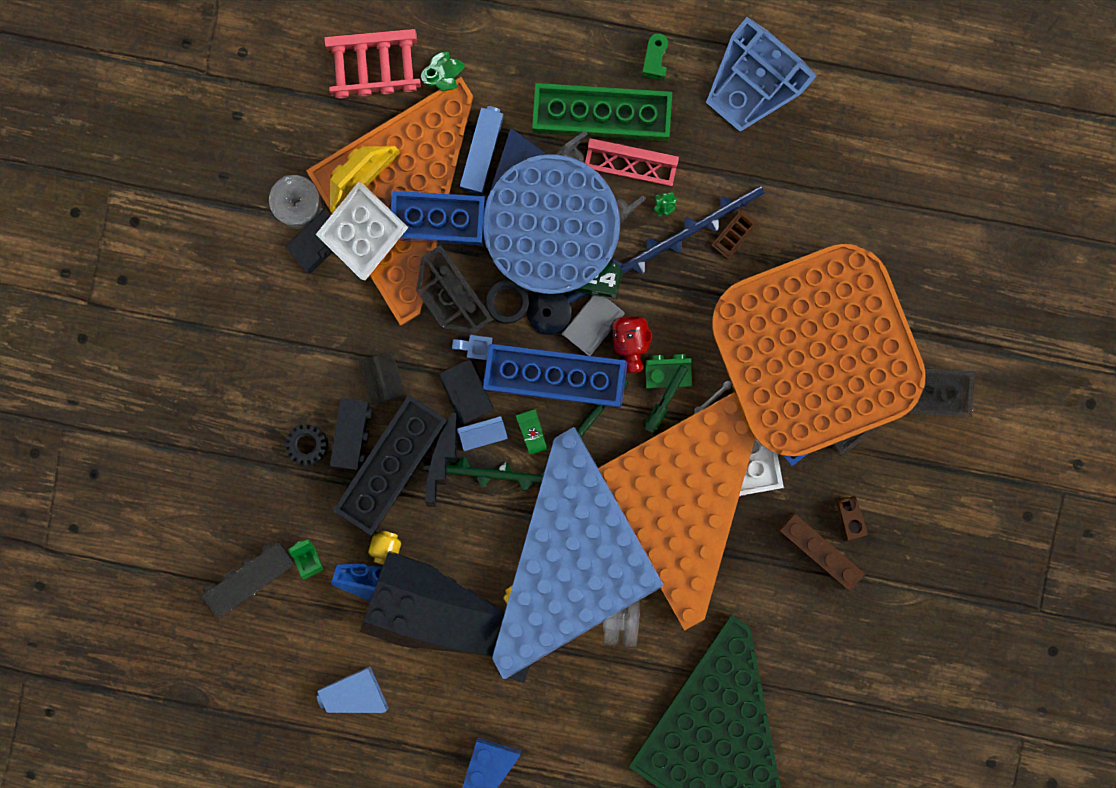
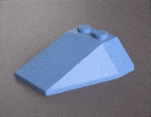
[706,17,817,132]

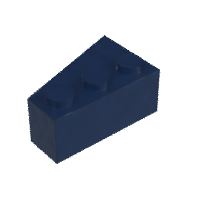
[490,128,547,191]

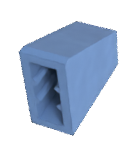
[316,667,389,713]

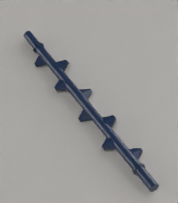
[566,186,765,304]

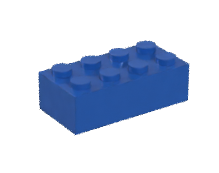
[391,191,485,246]

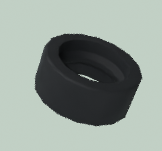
[486,280,529,324]

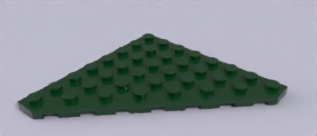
[628,615,781,788]

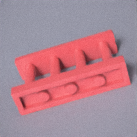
[325,29,421,98]

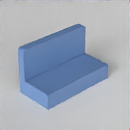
[457,417,508,451]

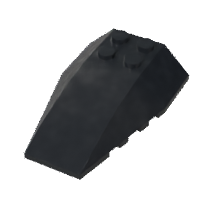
[360,551,505,656]

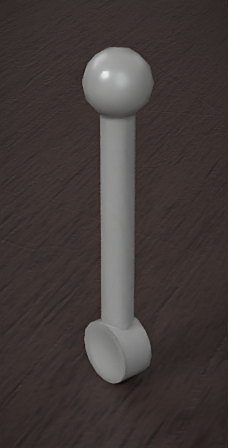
[694,381,732,414]

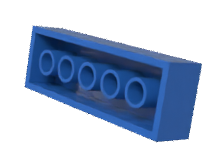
[483,344,628,408]

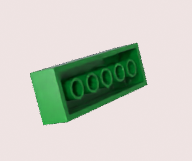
[532,83,672,142]

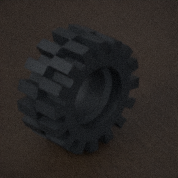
[285,424,328,465]

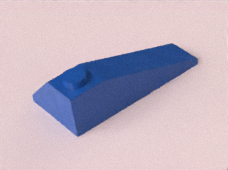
[331,564,383,602]

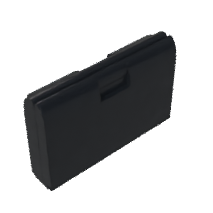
[285,209,333,274]
[438,359,495,425]

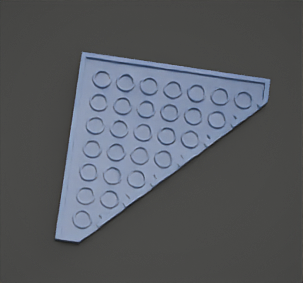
[492,427,664,679]

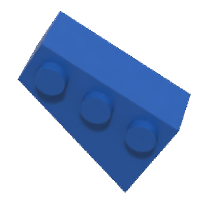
[462,738,521,788]

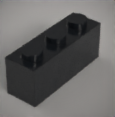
[330,398,373,470]

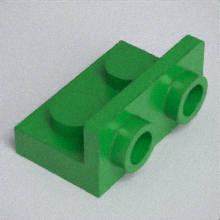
[645,354,692,389]

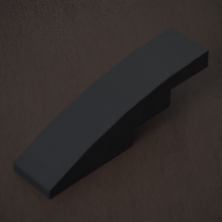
[425,413,458,507]

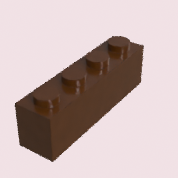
[777,513,865,591]

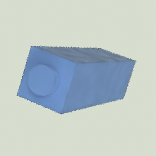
[460,106,504,196]

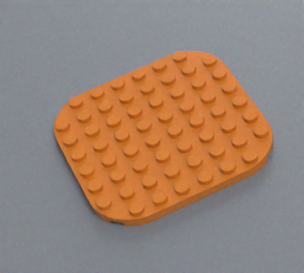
[712,244,925,456]

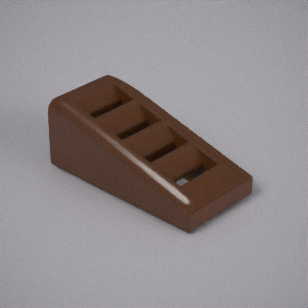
[711,209,759,260]

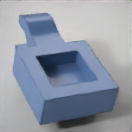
[452,335,493,360]

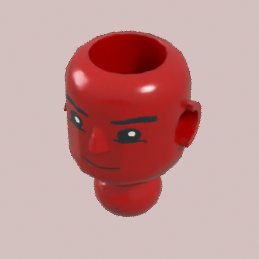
[612,316,652,373]

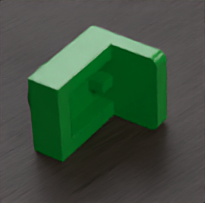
[288,540,324,580]

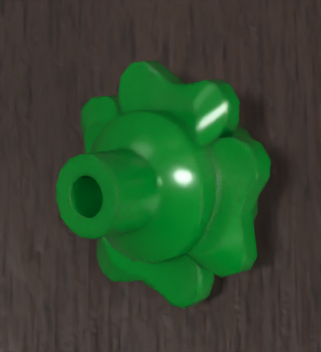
[654,192,677,217]

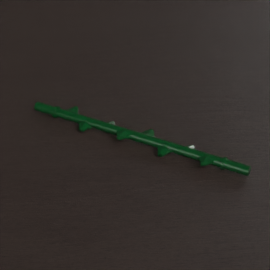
[423,457,546,491]

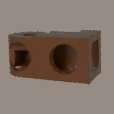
[837,496,868,542]

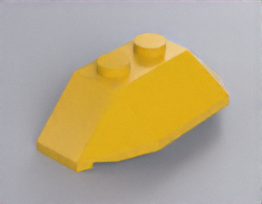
[330,146,400,214]

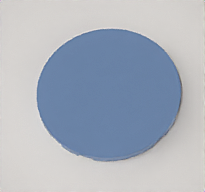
[483,155,620,294]

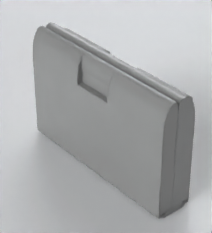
[562,295,625,356]

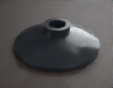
[527,292,572,335]

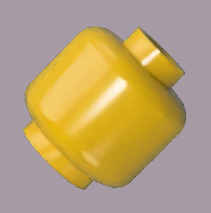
[368,530,401,565]

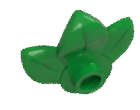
[421,52,465,91]

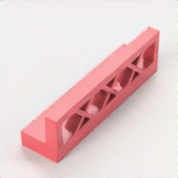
[585,138,679,187]

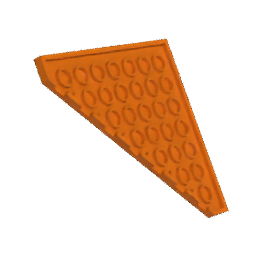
[306,77,473,326]
[598,392,755,631]

